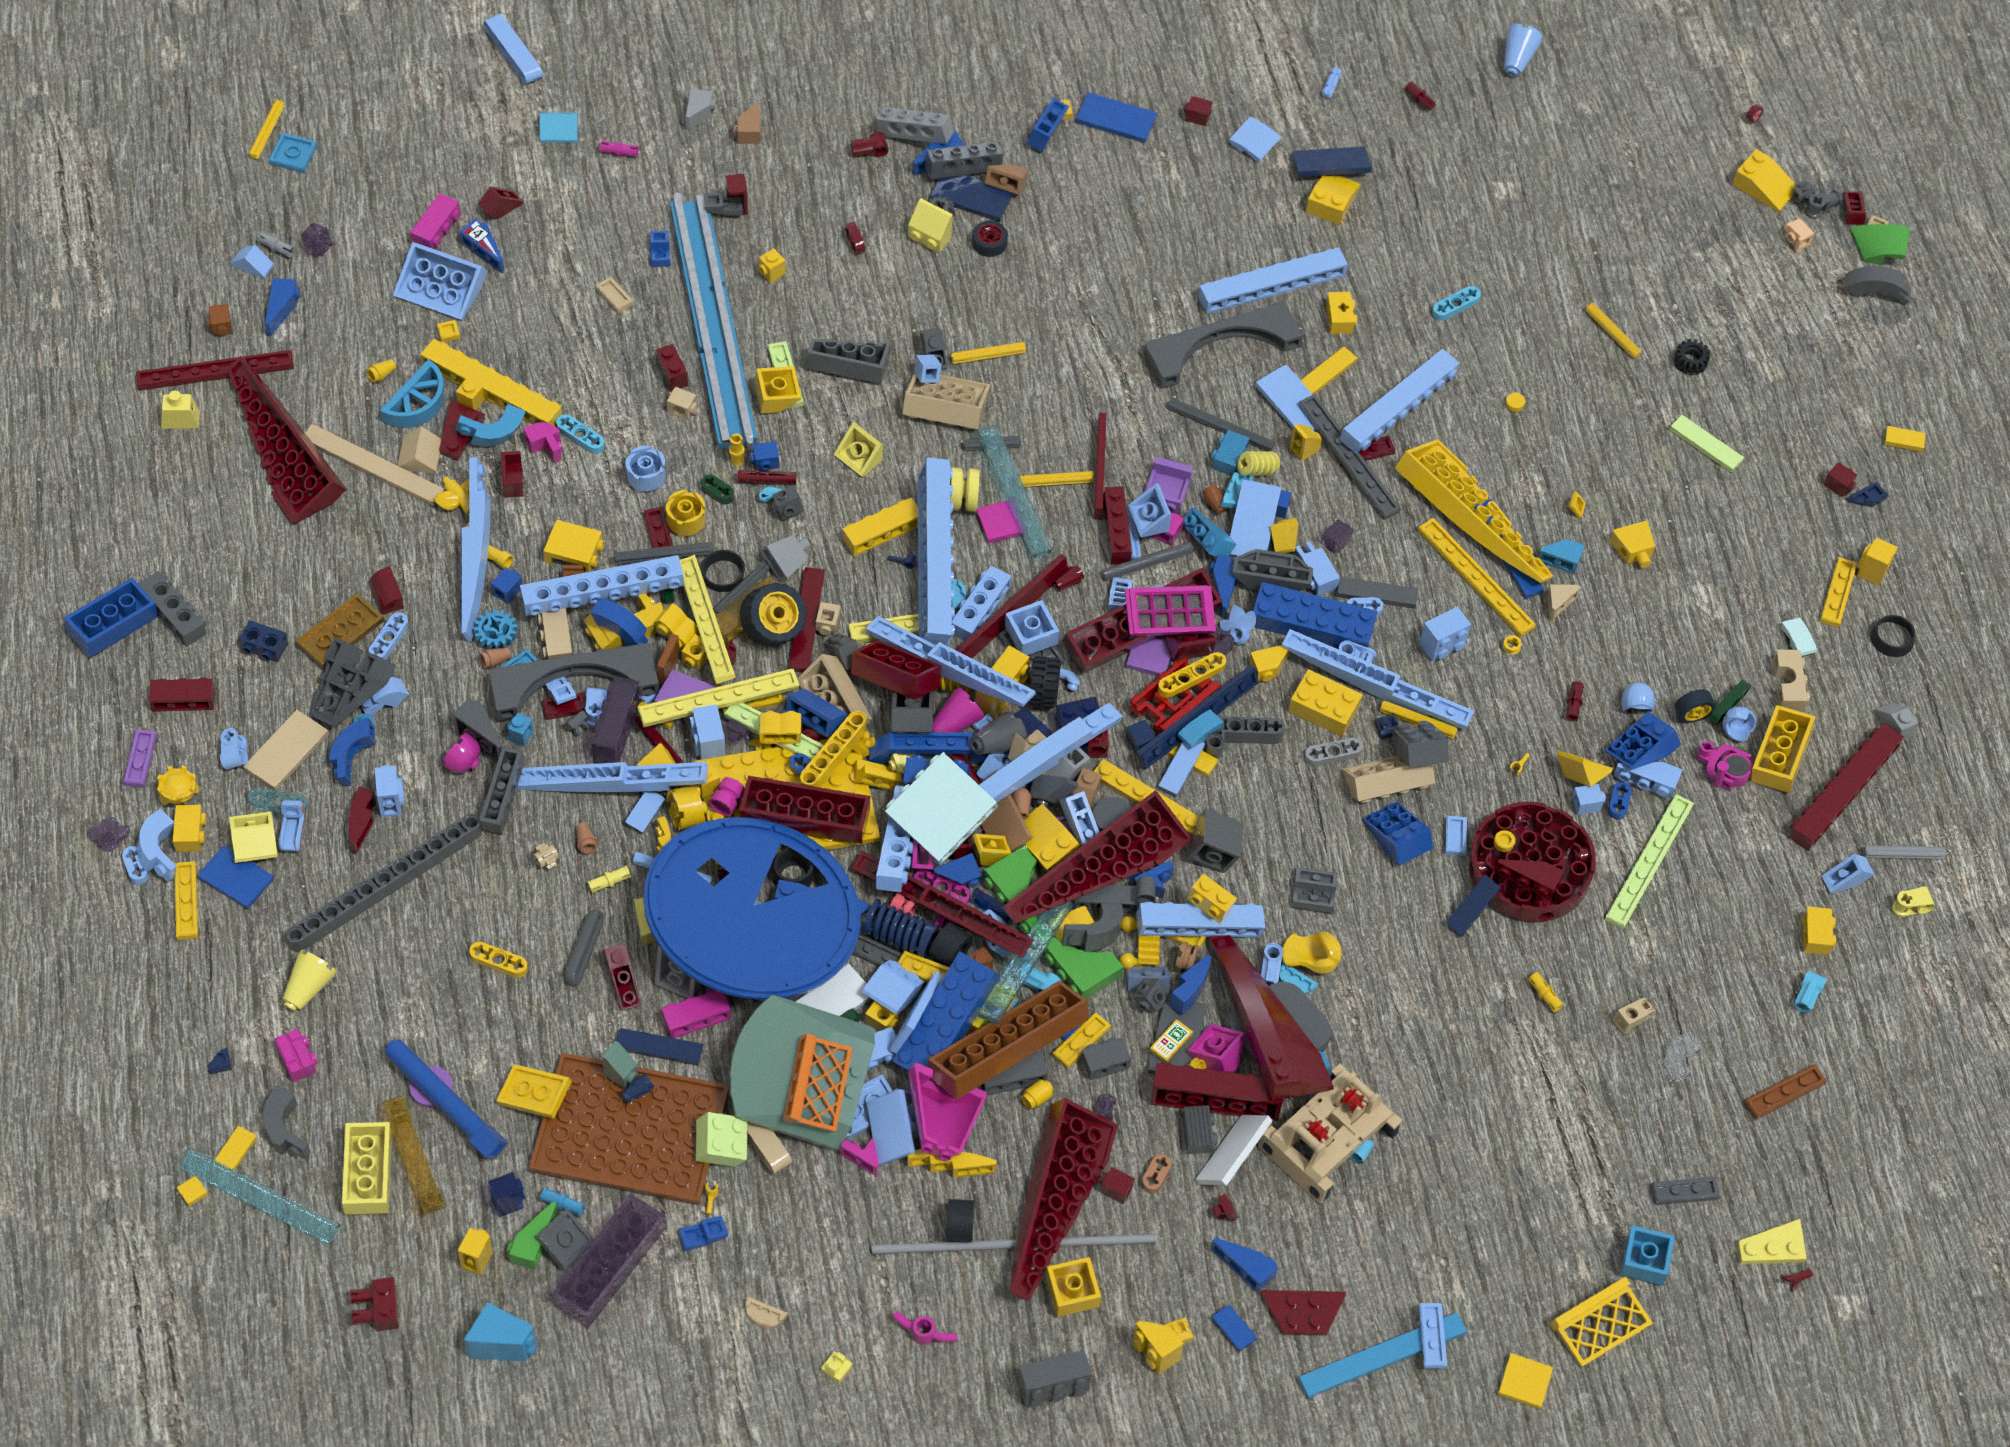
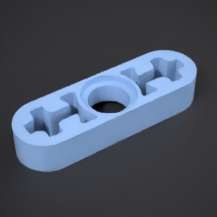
[369,612,409,660]

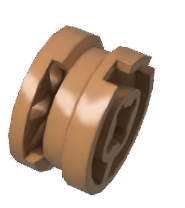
[1175,941,1199,971]

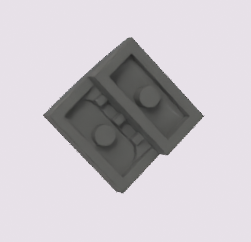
[1292,867,1338,913]

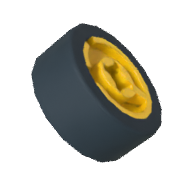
[1675,689,1716,723]

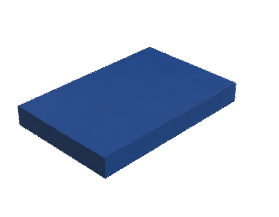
[197,845,274,909]

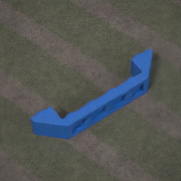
[869,732,989,763]

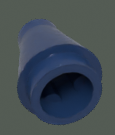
[621,1073,654,1103]

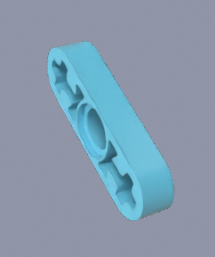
[1432,286,1481,321]
[556,414,605,454]

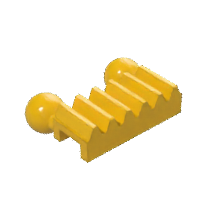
[1119,916,1160,969]

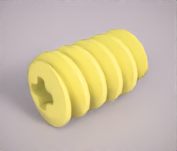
[1237,451,1280,476]

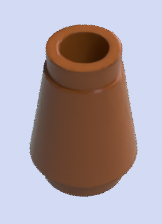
[1202,485,1227,515]

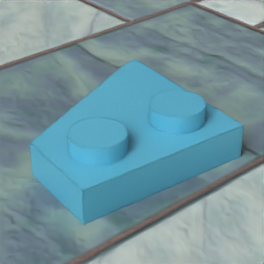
[1220,472,1253,509]

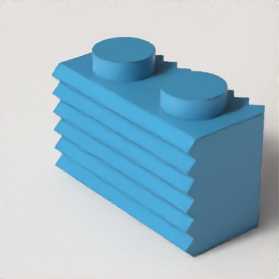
[1211,430,1250,475]

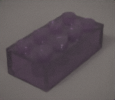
[589,676,640,764]

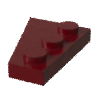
[440,400,485,461]

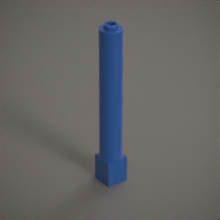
[385,1039,509,1159]

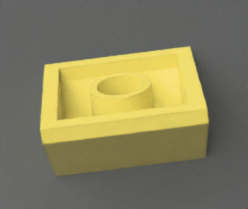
[834,422,883,477]

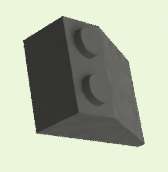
[453,698,502,764]

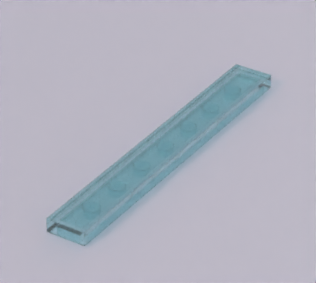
[978,425,1052,558]
[978,901,1073,1024]
[179,1148,341,1244]

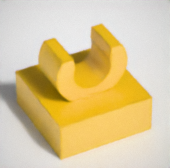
[853,731,875,758]
[1165,1317,1193,1343]

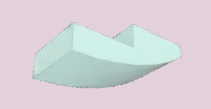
[1781,618,1817,656]

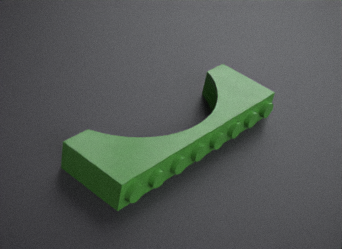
[983,845,1123,999]

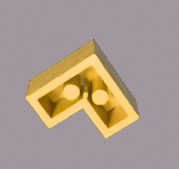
[1857,537,1898,586]

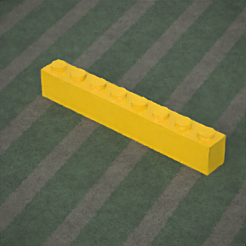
[420,339,562,426]

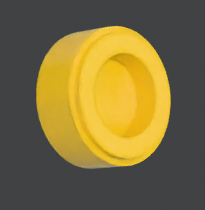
[1505,392,1525,412]
[1494,830,1515,852]

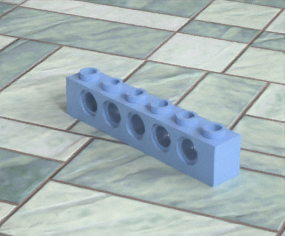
[876,785,914,892]

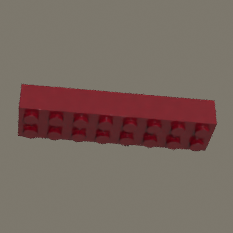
[1062,567,1222,675]

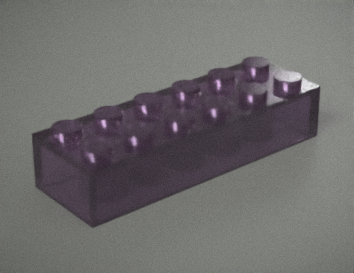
[551,1193,667,1328]

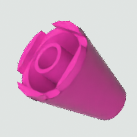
[933,687,984,732]

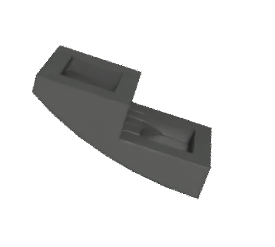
[704,192,743,216]

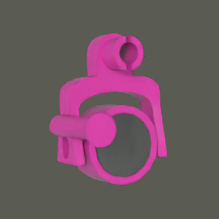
[1697,741,1752,792]

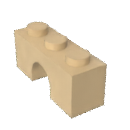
[1773,650,1810,711]

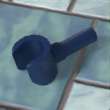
[888,553,917,569]

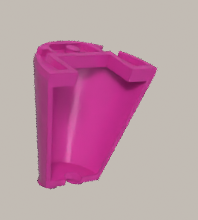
[908,1062,987,1161]

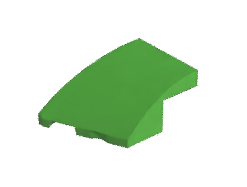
[1851,224,1910,265]

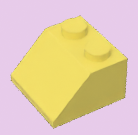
[908,198,953,253]

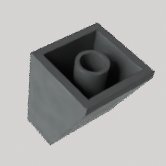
[1187,808,1243,873]

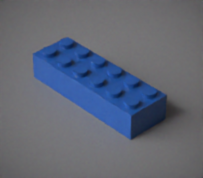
[1253,582,1378,655]
[892,952,1000,1083]

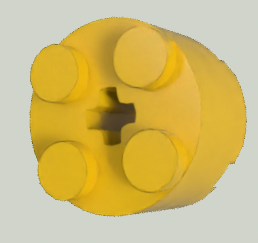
[666,490,706,538]
[667,784,708,830]

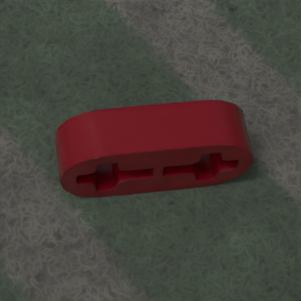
[844,222,865,254]

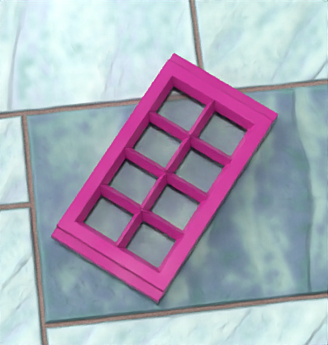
[1124,586,1216,636]

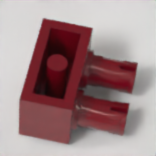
[350,1277,399,1331]

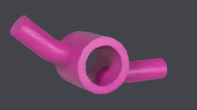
[892,1311,957,1345]

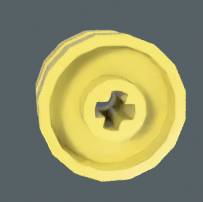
[950,467,979,512]

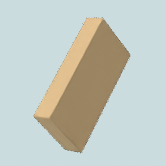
[595,277,634,314]

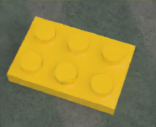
[496,1064,572,1119]

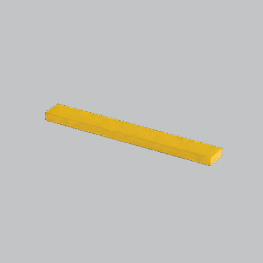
[1418,518,1536,638]

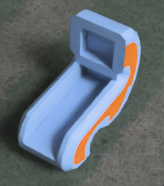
[279,800,305,852]

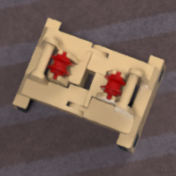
[1258,1064,1403,1204]

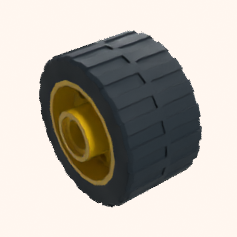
[739,583,807,646]

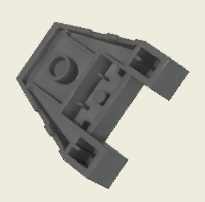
[310,637,396,727]

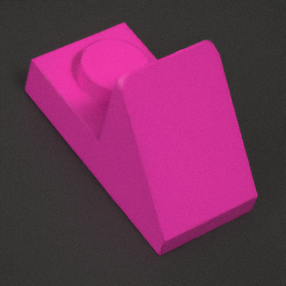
[840,1138,879,1177]

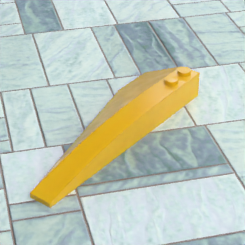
[1395,439,1553,583]

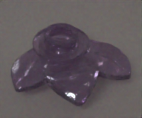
[88,817,130,851]

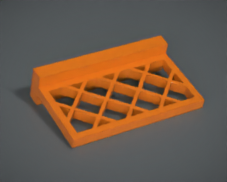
[783,1033,852,1132]

